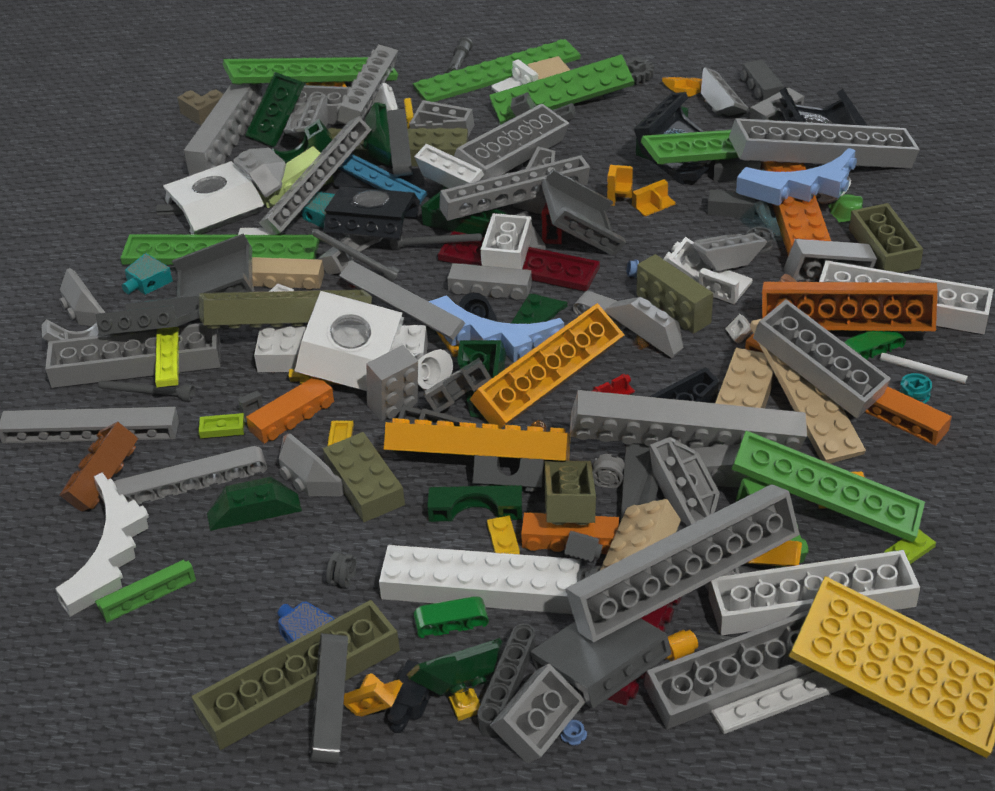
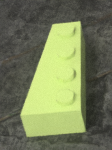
[257,146,334,208]

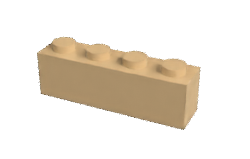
[252,257,324,289]

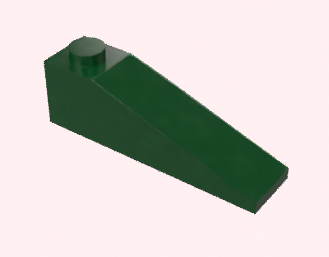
[457,340,506,418]

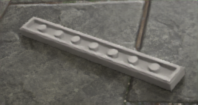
[339,260,465,340]

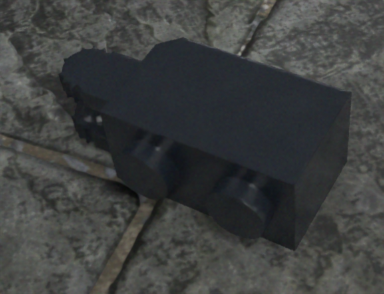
[388,660,433,733]

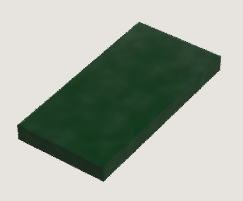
[245,72,305,147]

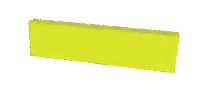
[155,326,179,387]

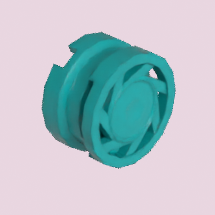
[899,373,932,404]

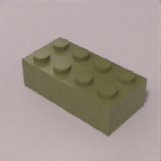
[849,203,923,273]
[637,254,713,334]
[322,432,405,523]
[544,461,596,525]

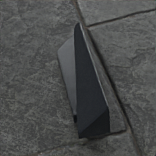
[333,165,425,188]

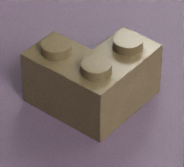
[177,89,223,126]

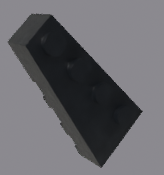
[649,367,719,403]

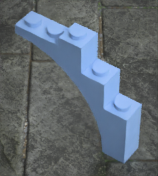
[736,148,857,206]
[429,295,564,363]

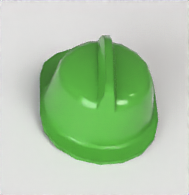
[828,194,863,222]

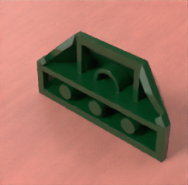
[364,102,393,167]
[207,477,302,531]
[407,638,502,695]

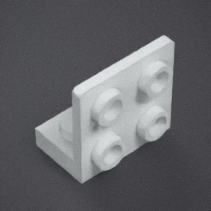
[491,59,538,93]
[698,268,752,304]

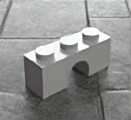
[750,88,804,121]

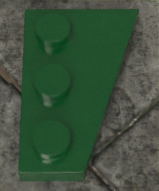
[511,293,568,324]

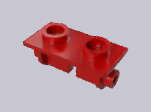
[592,374,635,395]

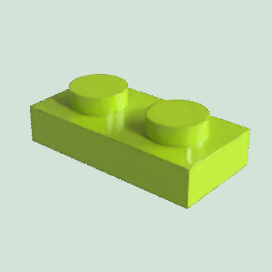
[199,413,245,438]
[884,529,936,564]

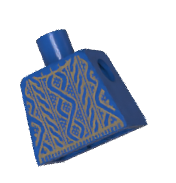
[277,602,335,644]

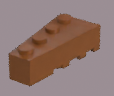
[59,421,138,511]

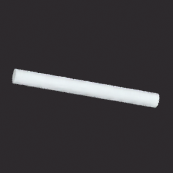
[880,352,968,384]

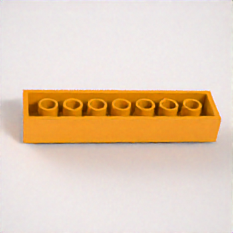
[470,303,624,429]
[384,418,571,461]

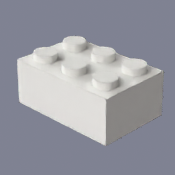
[481,213,532,269]

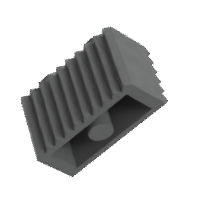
[564,531,603,562]

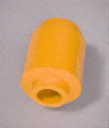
[664,630,698,662]

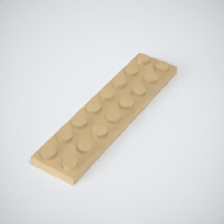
[750,319,866,464]

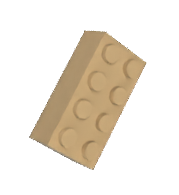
[715,348,776,408]
[600,499,681,570]

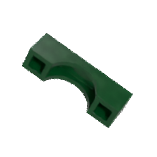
[271,119,333,163]
[428,485,522,522]

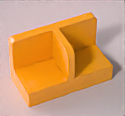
[607,165,633,206]
[632,179,676,216]
[343,673,403,717]

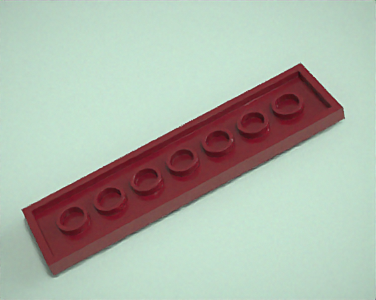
[438,231,600,291]

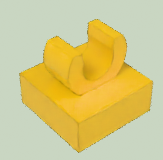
[449,688,481,721]

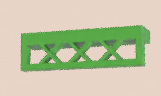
[95,560,196,623]

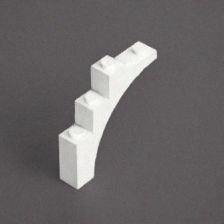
[56,473,149,617]

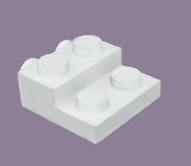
[664,237,712,282]

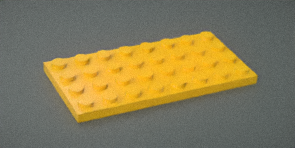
[789,576,995,758]

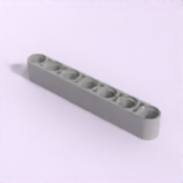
[113,446,267,504]

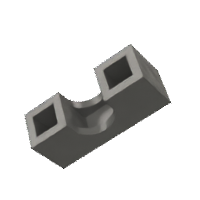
[424,358,492,412]
[473,455,546,492]

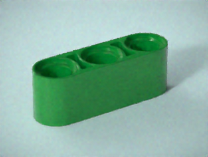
[844,331,906,360]
[414,596,489,638]

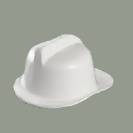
[417,349,453,390]

